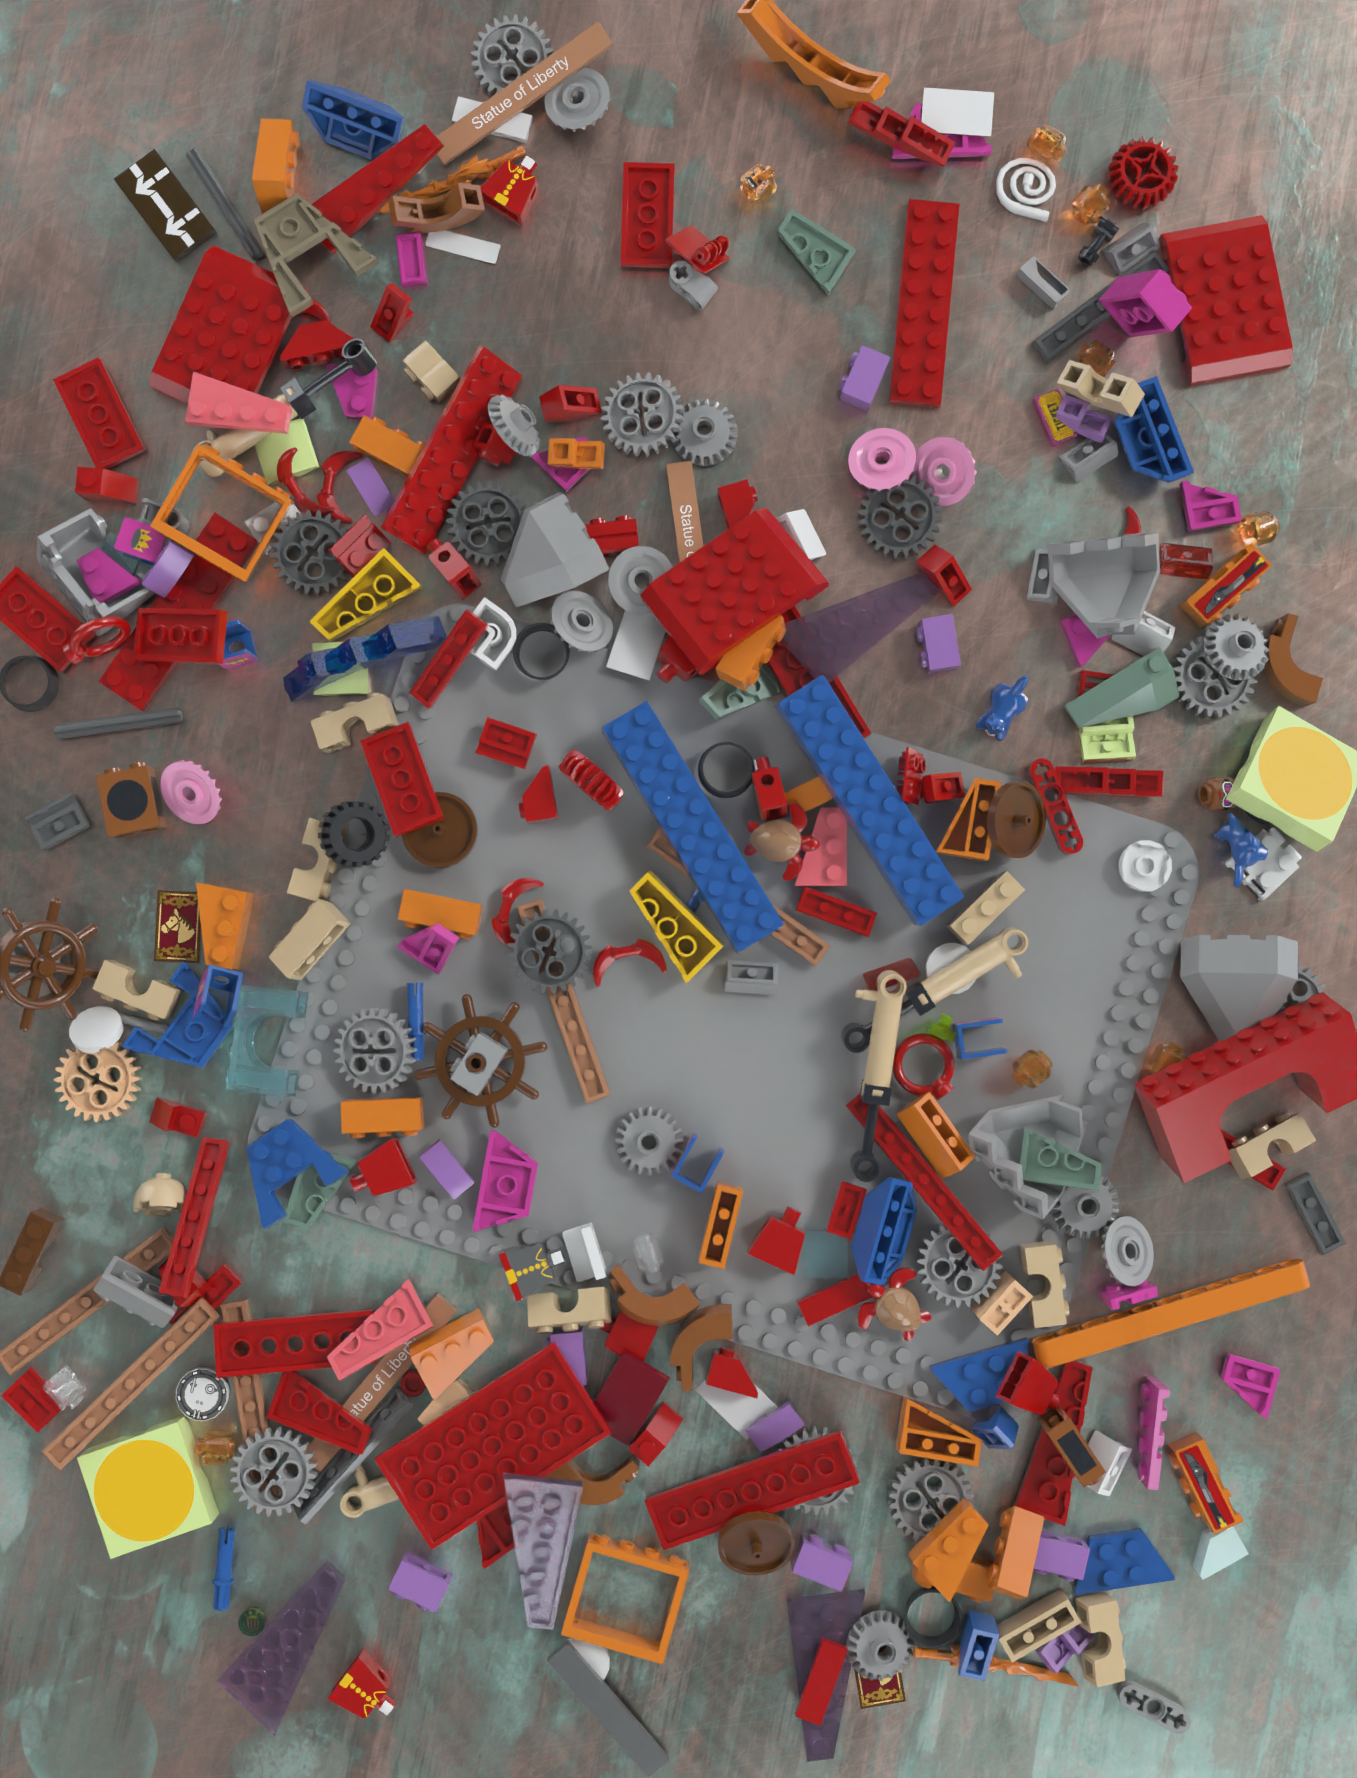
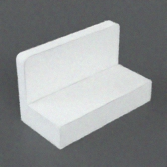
[777,509,826,560]
[1112,611,1176,656]
[562,1222,607,1282]
[1074,1430,1132,1496]

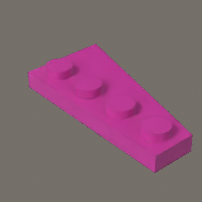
[1138,1376,1170,1490]

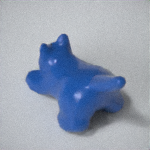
[976,675,1028,741]
[1214,812,1268,887]

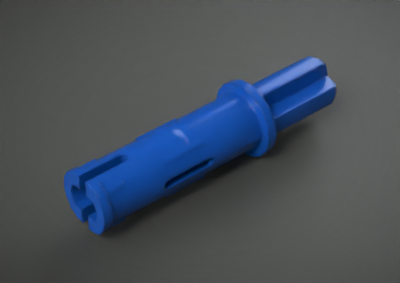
[406,983,426,1061]
[212,1527,236,1611]

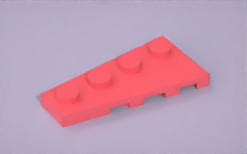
[185,372,292,434]
[327,1279,434,1381]

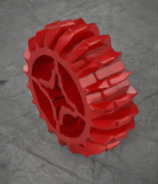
[1108,136,1179,210]
[559,750,624,810]

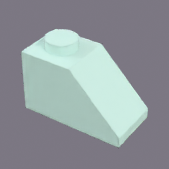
[1193,1526,1249,1580]

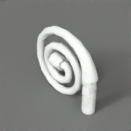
[996,158,1056,222]

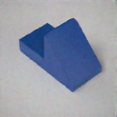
[971,1407,1019,1449]

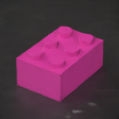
[1098,269,1192,337]

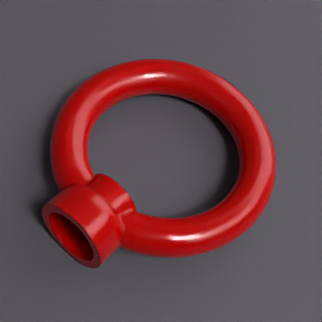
[63,616,131,664]
[892,1033,955,1100]

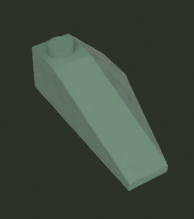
[1064,647,1179,728]

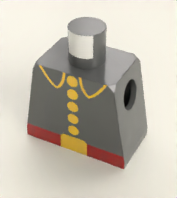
[499,1242,566,1302]

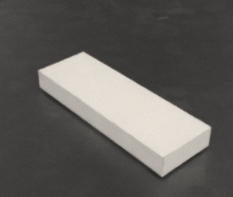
[452,96,533,143]

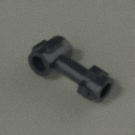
[1079,217,1119,266]

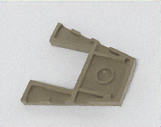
[254,193,378,318]

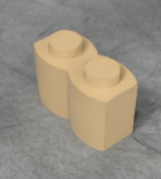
[402,340,461,403]

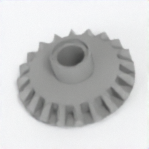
[544,67,611,132]
[488,395,541,457]
[672,399,738,466]
[608,546,673,615]
[549,591,613,653]
[1204,614,1270,680]
[615,1107,683,1176]
[1051,1175,1120,1239]
[1100,1216,1154,1286]
[846,1610,914,1681]

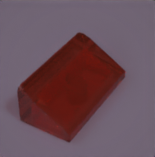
[1159,542,1214,580]
[863,958,920,991]

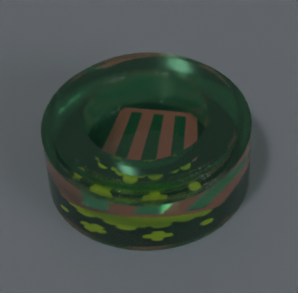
[238,1606,267,1636]

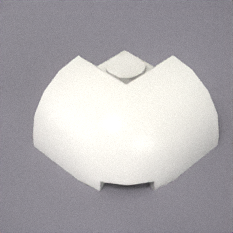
[470,597,516,671]

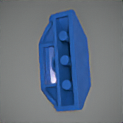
[302,80,404,160]
[1114,376,1194,483]
[851,1177,917,1285]

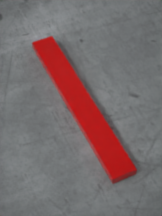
[845,1093,1003,1271]

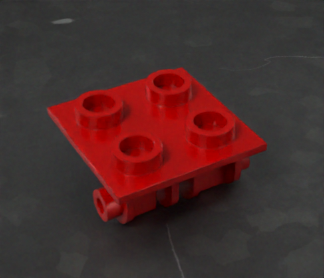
[665,225,730,275]
[897,747,926,806]

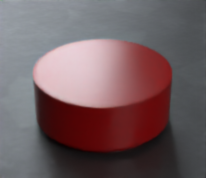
[400,1369,426,1397]

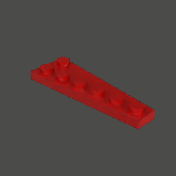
[311,124,444,255]
[1014,1360,1093,1526]

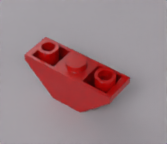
[280,320,354,370]

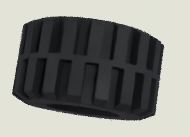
[318,801,390,867]

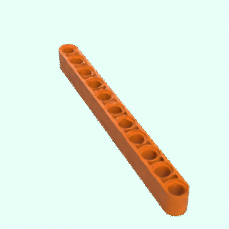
[1031,1259,1311,1368]

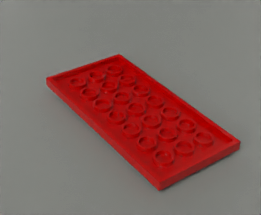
[374,1341,612,1550]

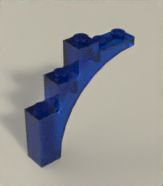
[283,616,447,702]

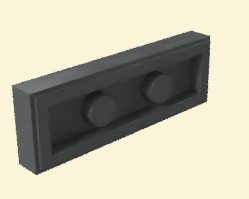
[1284,1172,1346,1255]

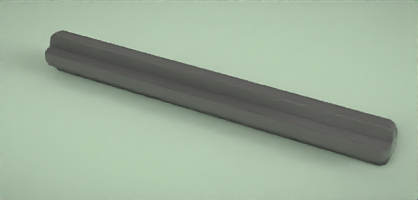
[186,148,264,260]
[53,707,183,739]

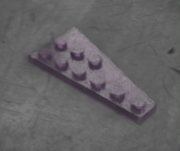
[781,572,940,684]
[503,1473,583,1630]
[217,1560,346,1736]
[786,1589,865,1762]

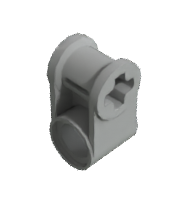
[669,261,718,310]
[136,498,190,534]

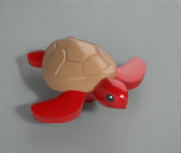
[743,803,820,881]
[858,1268,932,1341]

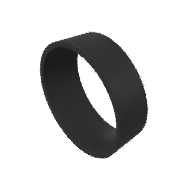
[513,623,570,680]
[0,656,59,712]
[698,742,755,798]
[904,1586,962,1649]

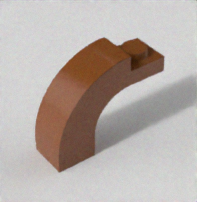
[388,183,485,233]
[1263,613,1323,706]
[608,1265,700,1326]
[670,1304,733,1391]
[545,1454,640,1505]

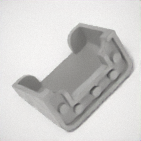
[36,508,155,636]

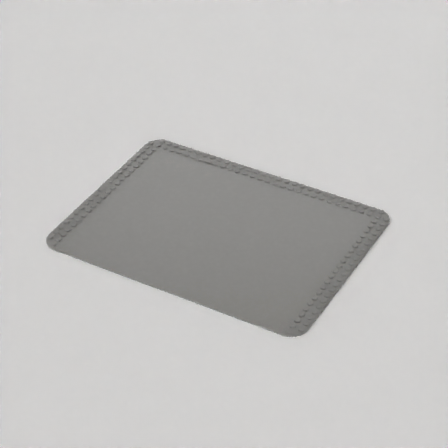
[247,604,1199,1422]

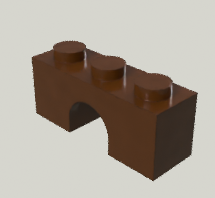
[0,1208,65,1296]

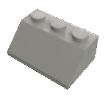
[93,1255,178,1328]

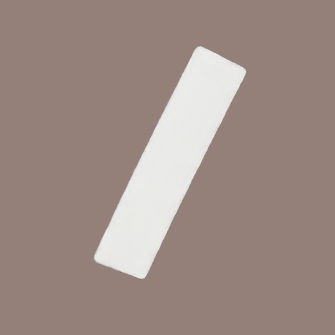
[425,230,501,264]

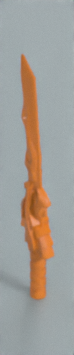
[379,146,527,213]
[913,1643,1079,1687]

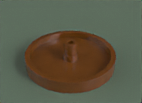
[987,782,1046,858]
[402,792,478,868]
[718,1512,795,1576]

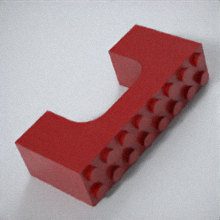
[1134,992,1357,1183]

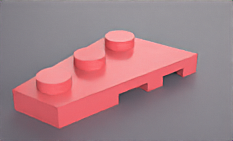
[794,808,847,886]

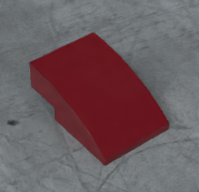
[593,1350,670,1446]

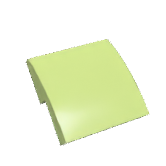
[255,418,319,486]
[312,642,369,696]
[1079,716,1136,763]

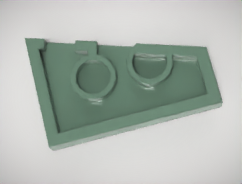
[777,208,856,295]
[699,663,784,720]
[1020,1127,1103,1192]
[282,1150,358,1230]

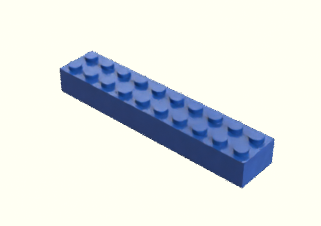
[775,674,964,926]
[602,701,784,954]

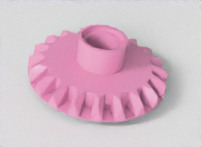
[848,428,916,492]
[911,437,977,506]
[160,760,222,824]

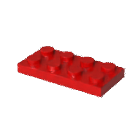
[621,162,675,268]
[53,357,146,470]
[0,566,96,673]
[133,608,228,664]
[360,722,445,837]

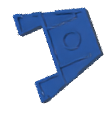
[122,962,234,1069]
[246,1119,349,1229]

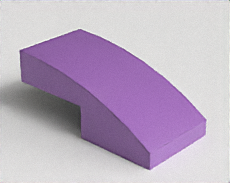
[1056,394,1112,443]
[346,457,395,517]
[141,539,194,598]
[419,1139,475,1199]
[745,1401,804,1452]
[1035,1625,1095,1673]

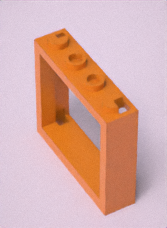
[150,444,293,583]
[561,1533,689,1664]

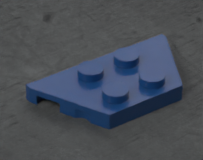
[929,1337,1029,1412]
[1072,1528,1175,1595]

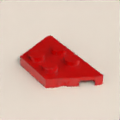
[476,1485,568,1569]

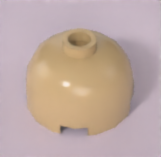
[133,1173,187,1217]

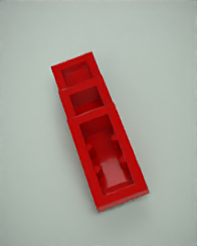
[847,101,955,167]
[1054,766,1164,797]

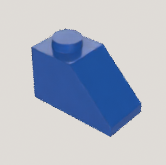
[958,1610,999,1681]

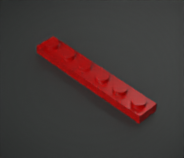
[159,1137,230,1299]

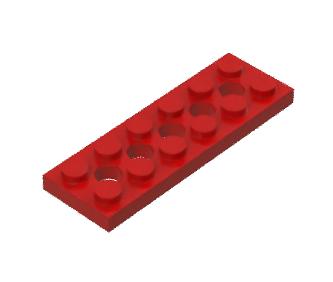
[213,1309,377,1378]

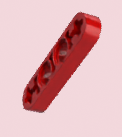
[1028,758,1084,855]

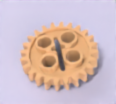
[54,1042,142,1122]

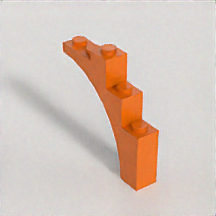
[736,0,891,109]

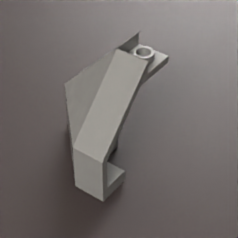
[500,492,610,607]
[1048,533,1160,639]
[1180,935,1298,1041]
[968,1094,1088,1219]

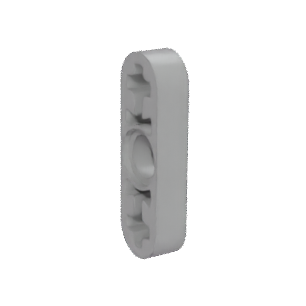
[1116,1680,1191,1733]

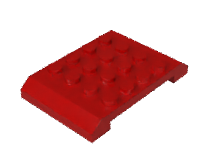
[1159,215,1293,386]
[150,245,308,405]
[640,508,829,676]

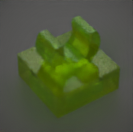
[925,1013,957,1042]

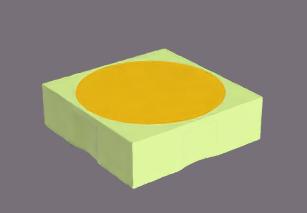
[1226,706,1357,852]
[77,1415,219,1559]

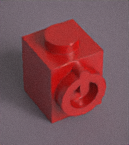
[472,423,516,467]

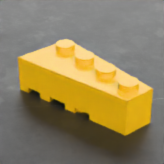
[309,548,422,642]
[629,871,725,984]

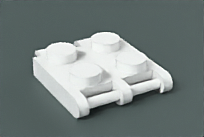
[1225,827,1302,902]

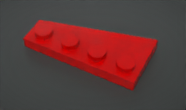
[266,1371,372,1455]

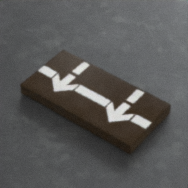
[113,149,217,262]

